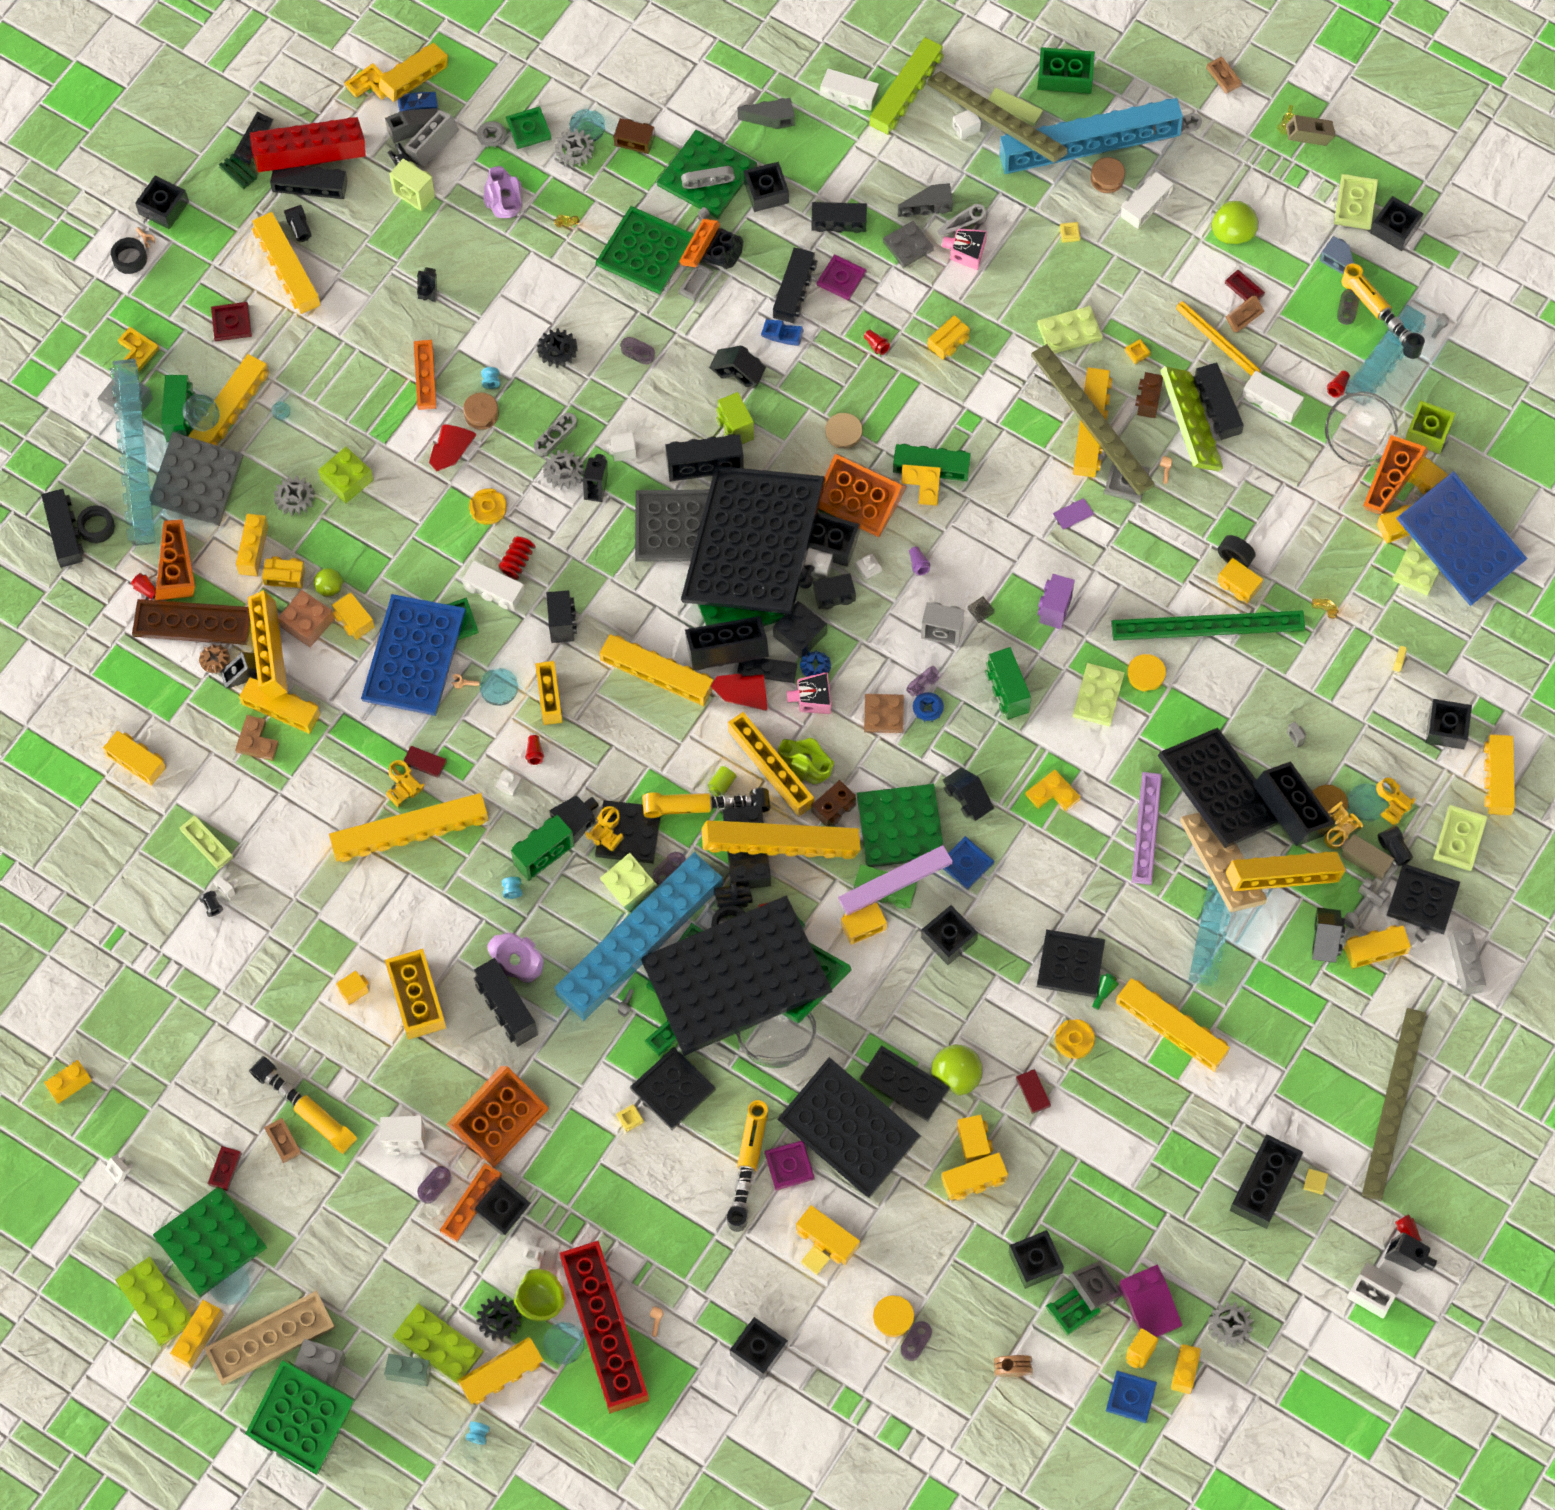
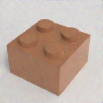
[278,590,334,648]

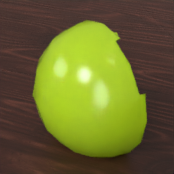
[1211,201,1259,244]
[931,1044,983,1096]
[514,1269,566,1322]

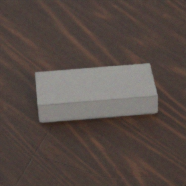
[679,264,713,302]

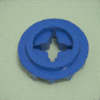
[800,650,831,677]
[913,692,944,722]

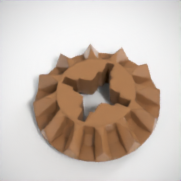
[199,644,230,673]

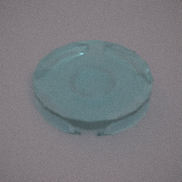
[569,109,605,143]
[183,394,220,431]
[480,668,518,706]
[1348,783,1387,822]
[210,1267,250,1305]
[543,1322,585,1364]

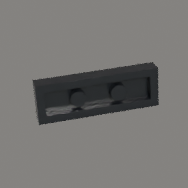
[233,111,274,164]
[737,658,797,683]

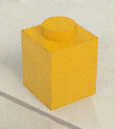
[336,971,369,1005]

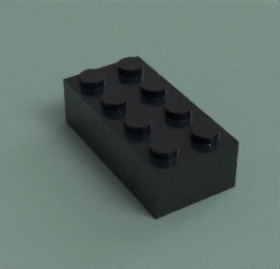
[665,434,744,482]
[809,512,860,567]
[685,616,769,671]
[1253,761,1335,847]
[722,805,771,889]
[473,957,538,1047]
[1230,1134,1304,1229]

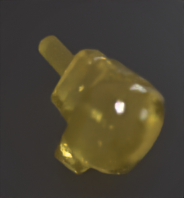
[1277,105,1294,135]

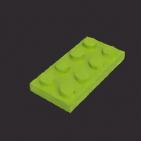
[115,1256,192,1347]
[393,1303,484,1385]

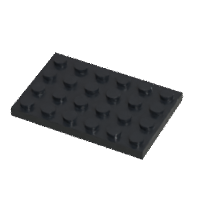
[1158,727,1280,848]
[777,1057,921,1199]

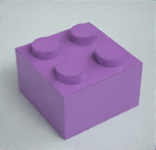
[1037,574,1075,629]

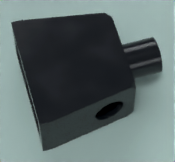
[583,454,608,502]
[549,796,599,844]
[1384,1232,1437,1272]

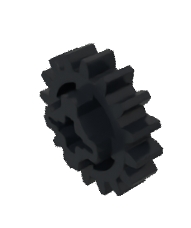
[537,328,578,368]
[476,1296,522,1342]

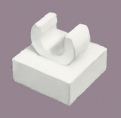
[856,554,882,580]
[495,769,522,796]
[213,872,239,899]
[105,1154,133,1184]
[520,1244,546,1269]

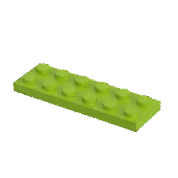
[1160,366,1223,472]

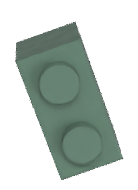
[384,1354,432,1386]

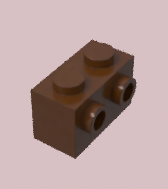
[613,118,655,154]
[1135,372,1163,418]
[811,780,856,827]

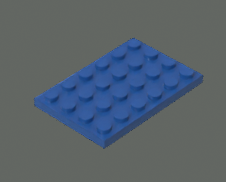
[1396,471,1528,606]
[361,594,466,716]

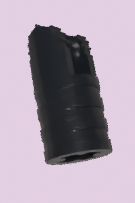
[387,143,412,166]

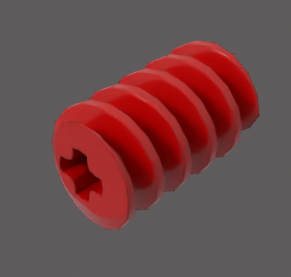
[499,536,536,580]

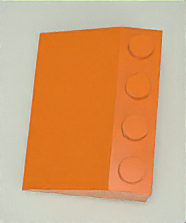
[819,454,907,537]
[446,1066,549,1168]

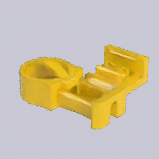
[386,760,424,808]
[1376,777,1415,825]
[1324,802,1363,849]
[585,806,623,852]

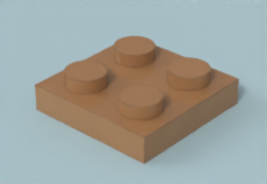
[864,694,904,733]

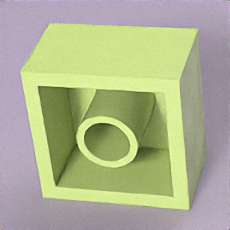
[390,159,435,211]
[600,853,658,912]

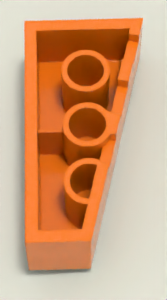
[1363,435,1428,515]
[155,519,195,600]

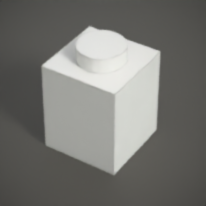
[952,110,982,140]
[607,433,636,462]

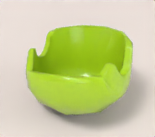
[313,568,344,597]

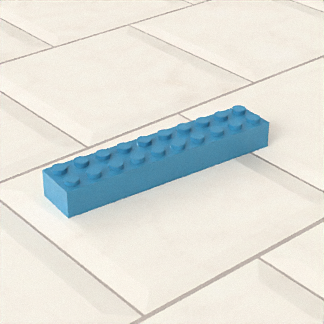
[999,98,1183,174]
[554,852,723,1021]

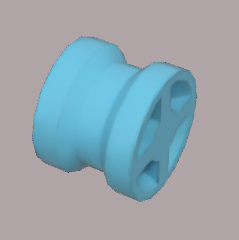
[481,367,500,389]
[501,877,523,899]
[465,1422,490,1445]

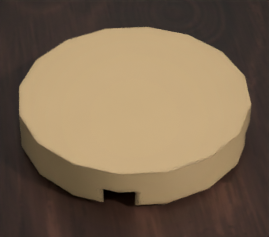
[825,413,862,449]

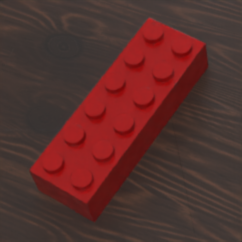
[250,117,366,172]

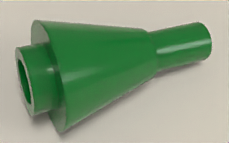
[1092,973,1119,1010]

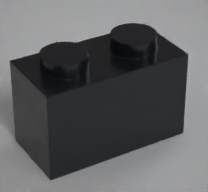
[813,573,856,609]

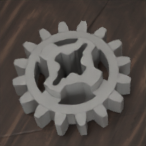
[555,128,595,168]
[543,450,584,490]
[274,476,315,516]
[1208,1302,1254,1348]

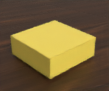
[1060,222,1080,243]
[1393,646,1407,672]
[616,1104,644,1132]
[1303,1168,1328,1195]
[801,1246,830,1275]

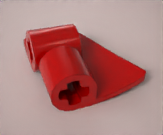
[429,424,476,472]
[710,674,768,711]

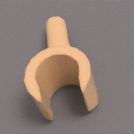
[136,227,155,248]
[1160,456,1172,484]
[452,674,480,689]
[650,1306,664,1337]

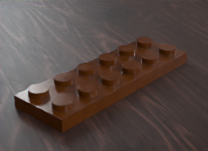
[132,599,251,645]

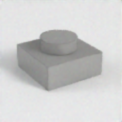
[1287,721,1306,748]

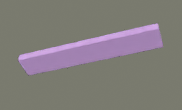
[1131,772,1162,885]
[838,845,953,916]

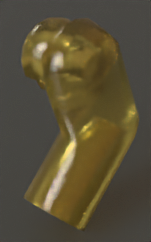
[554,214,580,227]
[1312,599,1339,619]

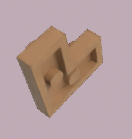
[235,715,279,761]

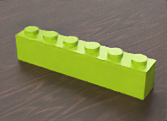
[869,37,944,135]

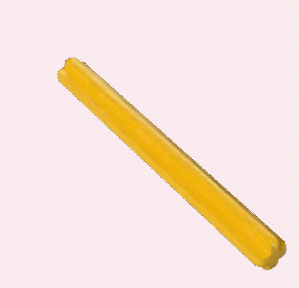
[1176,301,1261,376]

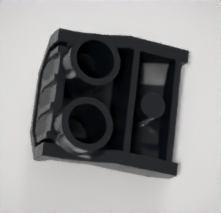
[701,228,744,269]

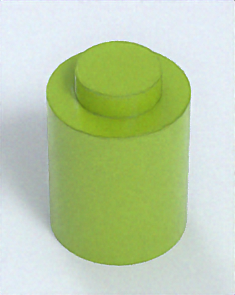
[708,766,737,797]

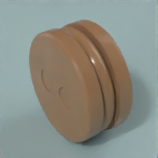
[1091,157,1125,193]
[463,393,499,430]
[994,1355,1033,1377]

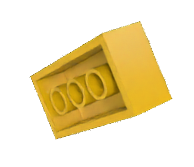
[385,948,446,1040]

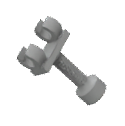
[1344,877,1390,929]

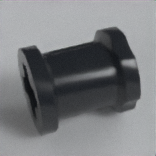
[199,891,223,917]

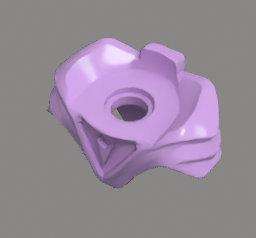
[483,166,522,218]
[487,933,543,983]

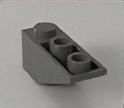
[737,98,795,129]
[385,108,438,143]
[898,183,953,217]

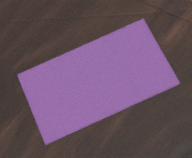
[1053,498,1094,530]

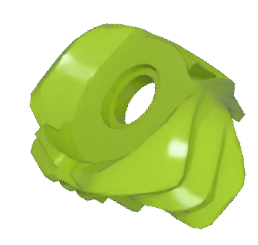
[778,737,834,784]

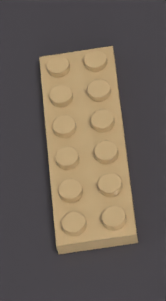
[1180,813,1267,913]
[204,1291,335,1386]

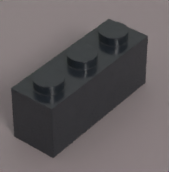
[811,202,867,233]

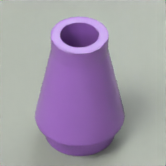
[909,546,930,576]

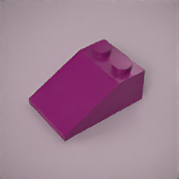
[1118,1264,1183,1337]

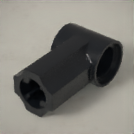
[284,205,312,242]
[1377,825,1413,867]

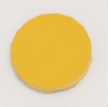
[469,488,507,525]
[1127,654,1166,691]
[1055,1019,1095,1059]
[873,1295,914,1337]

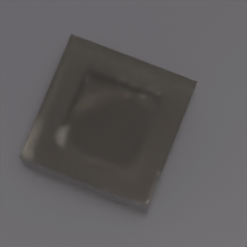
[968,596,995,623]

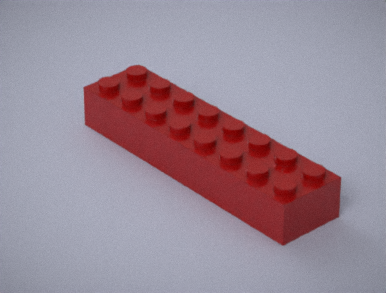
[559,1240,649,1414]

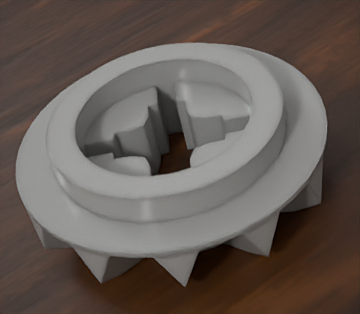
[477,121,506,148]

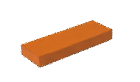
[679,219,720,267]

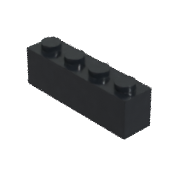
[270,166,348,199]
[773,247,818,323]
[1193,362,1244,440]
[41,489,84,568]

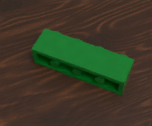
[893,444,971,481]

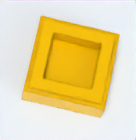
[1125,339,1151,364]

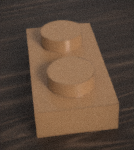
[1206,56,1242,94]
[1225,296,1265,332]
[264,1118,301,1163]

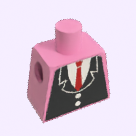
[942,229,987,270]
[786,672,831,714]

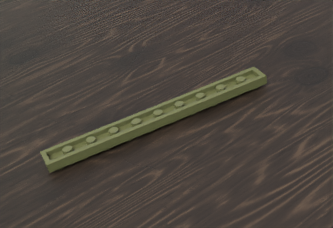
[928,71,1067,163]
[1031,344,1155,496]
[1361,1008,1427,1201]

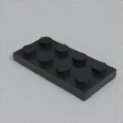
[860,1045,950,1122]

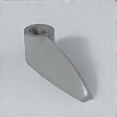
[937,204,987,235]

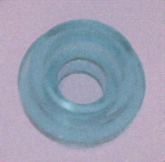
[271,401,290,420]

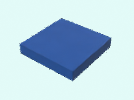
[943,836,994,890]
[1106,1371,1157,1423]

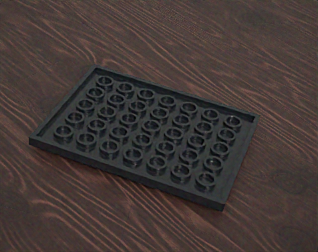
[681,466,826,614]
[641,895,832,1056]

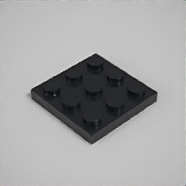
[595,800,661,864]
[1386,863,1460,935]
[1036,929,1105,998]
[630,1047,716,1130]

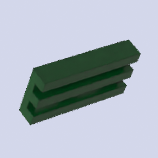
[219,154,257,189]

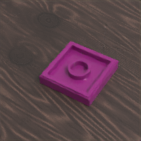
[817,254,867,301]
[764,1141,815,1191]

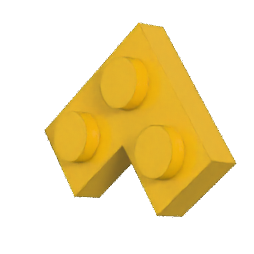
[345,63,387,100]
[118,327,159,375]
[901,464,941,506]
[1025,770,1081,811]

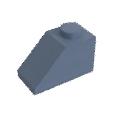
[1319,236,1354,274]

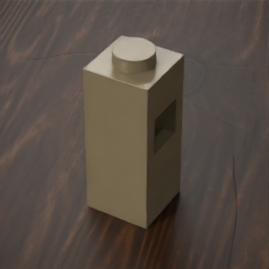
[1286,115,1335,146]
[1341,834,1395,881]

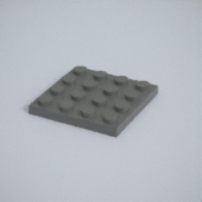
[148,432,244,526]
[635,489,709,562]

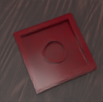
[211,302,252,342]

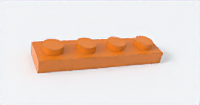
[414,340,437,410]
[440,1163,502,1242]

